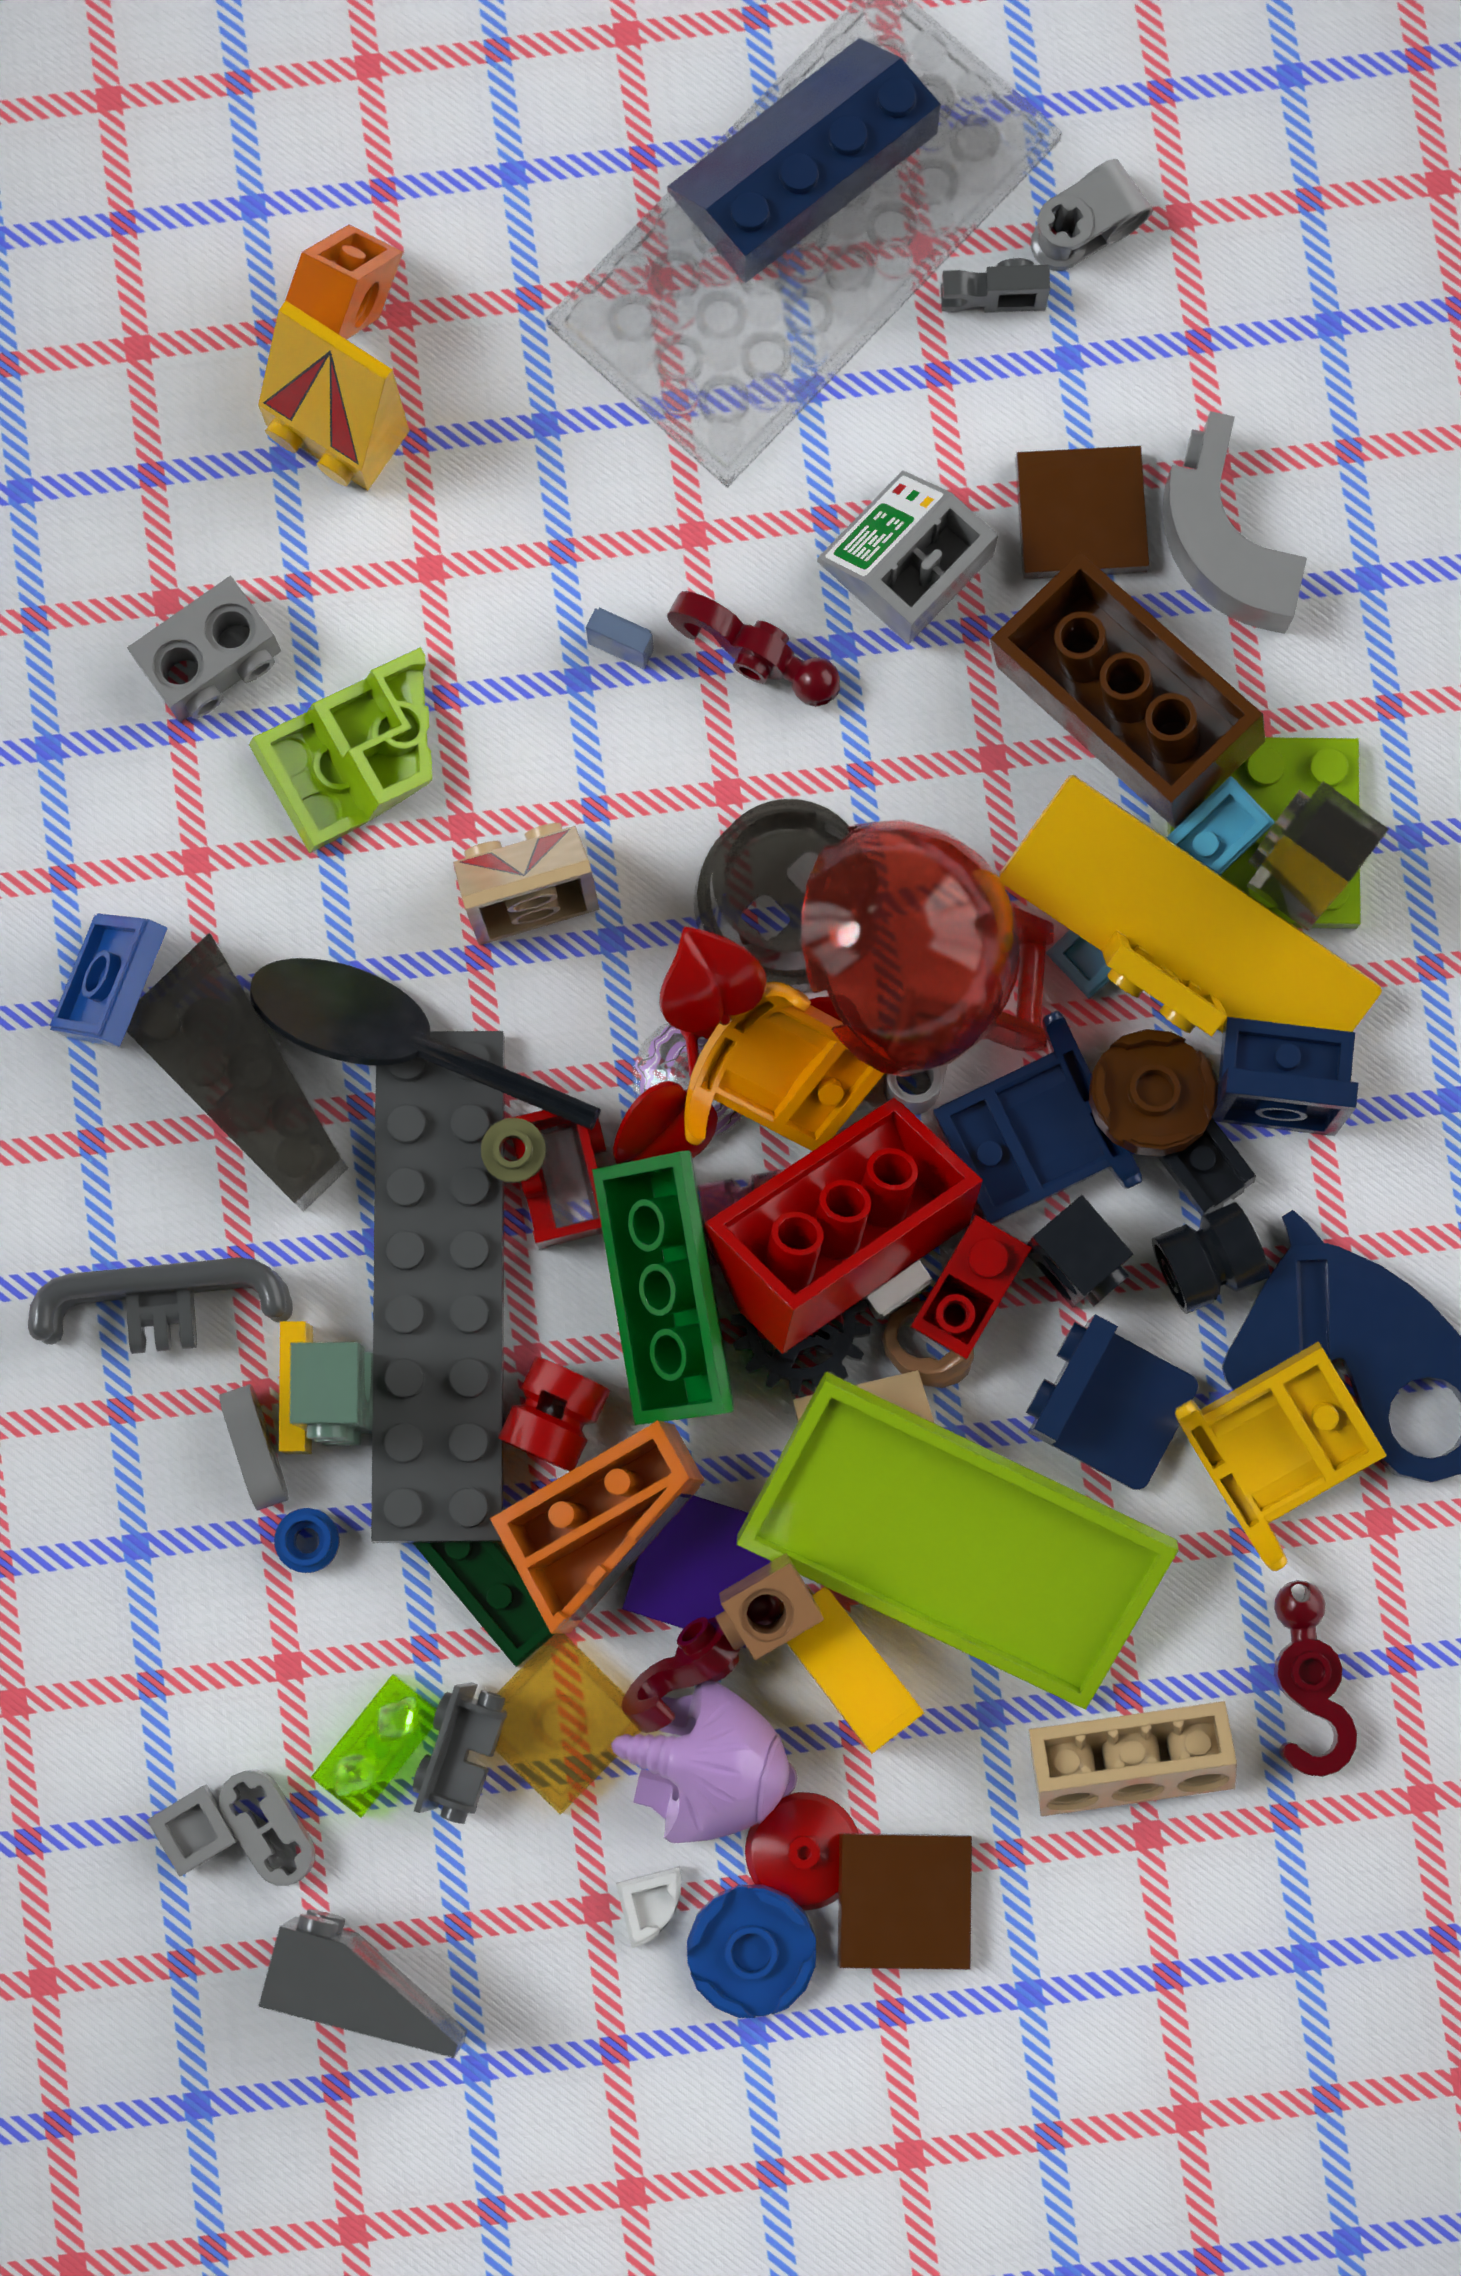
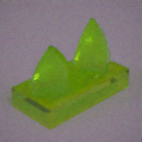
[311,1674,437,1818]

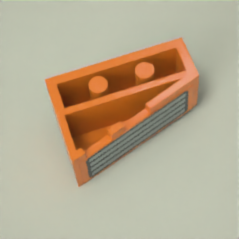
[490,1421,705,1634]

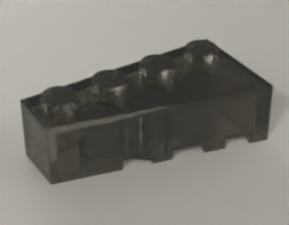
[1246,781,1389,931]
[126,933,349,1212]

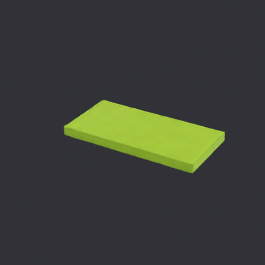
[737,1372,1179,1710]

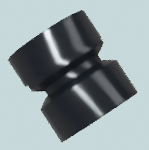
[1152,1202,1270,1314]

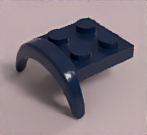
[933,1011,1142,1225]

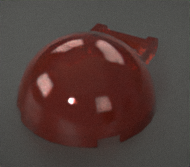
[801,819,1054,1077]

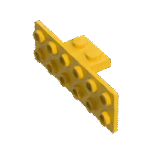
[999,775,1382,1037]

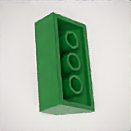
[592,1150,735,1425]

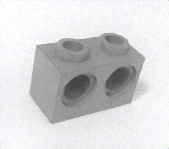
[127,575,282,723]

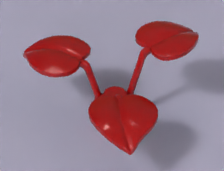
[613,927,874,1164]

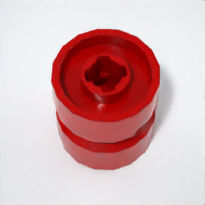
[498,1356,611,1472]

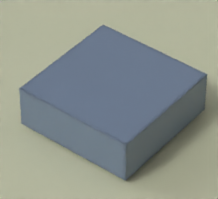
[586,607,654,670]

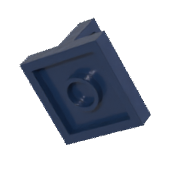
[1212,1017,1359,1136]

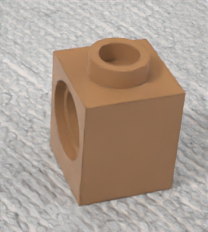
[715,1553,824,1661]

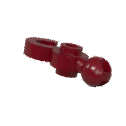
[667,591,840,707]
[1274,1580,1357,1776]
[621,1594,781,1733]

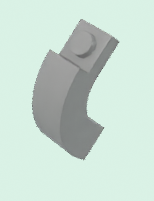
[1163,411,1307,634]

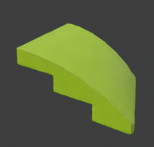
[249,647,433,853]

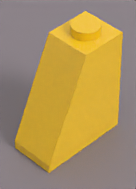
[780,1583,925,1754]

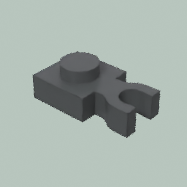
[940,258,1050,312]

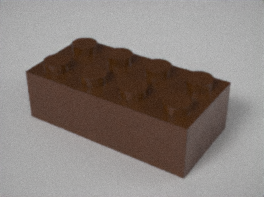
[990,552,1265,829]

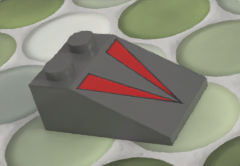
[258,1909,467,2058]

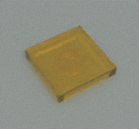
[495,1634,641,1815]

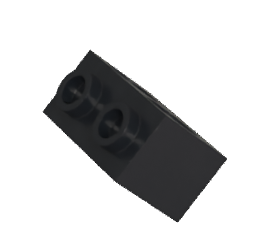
[1027,1195,1134,1308]

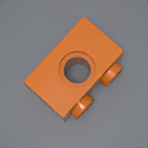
[285,224,403,340]

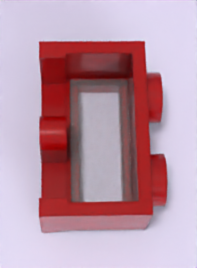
[512,1110,607,1250]

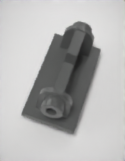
[413,1682,508,1824]

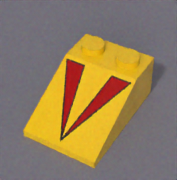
[258,301,409,491]

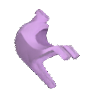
[611,1680,797,1843]

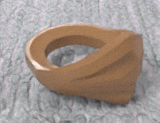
[882,1300,974,1388]

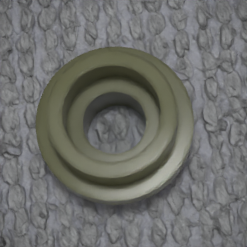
[481,1118,546,1183]

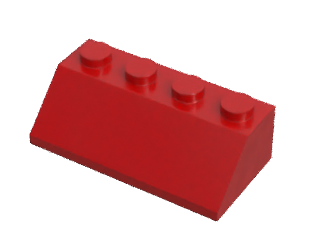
[704,1097,983,1354]

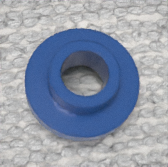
[274,1508,340,1573]

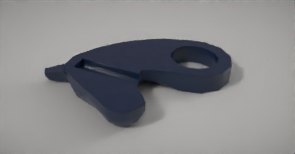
[1222,1210,1461,1483]

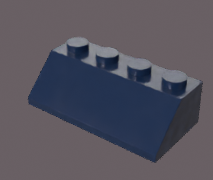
[667,38,941,283]

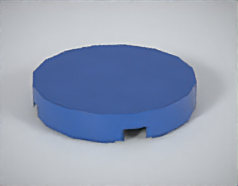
[687,1885,816,2018]

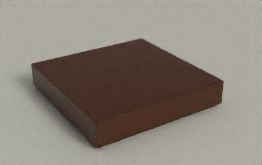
[1015,446,1149,579]
[837,1833,972,1970]

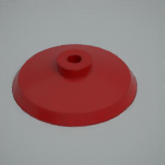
[745,1792,859,1911]

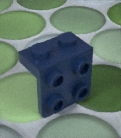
[1026,1314,1198,1490]

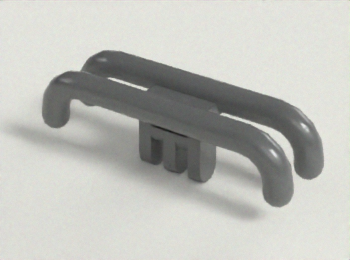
[28,1257,293,1354]

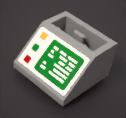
[817,470,998,645]

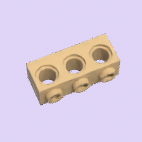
[1029,1701,1237,1817]

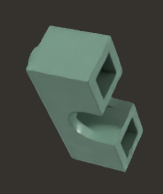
[290,1342,373,1446]

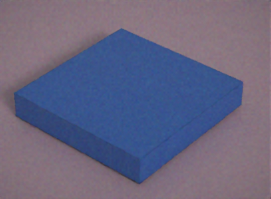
[50,913,168,1047]

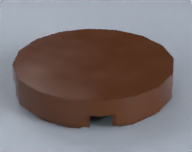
[1089,1029,1218,1157]

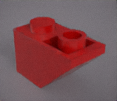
[910,1215,1032,1360]

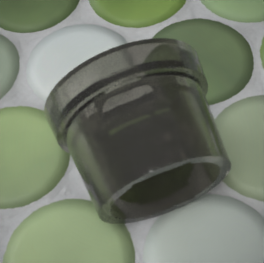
[694,799,882,993]

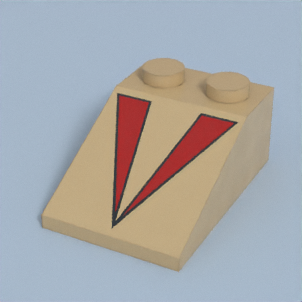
[453,823,600,945]

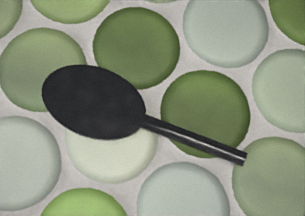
[250,958,601,1130]

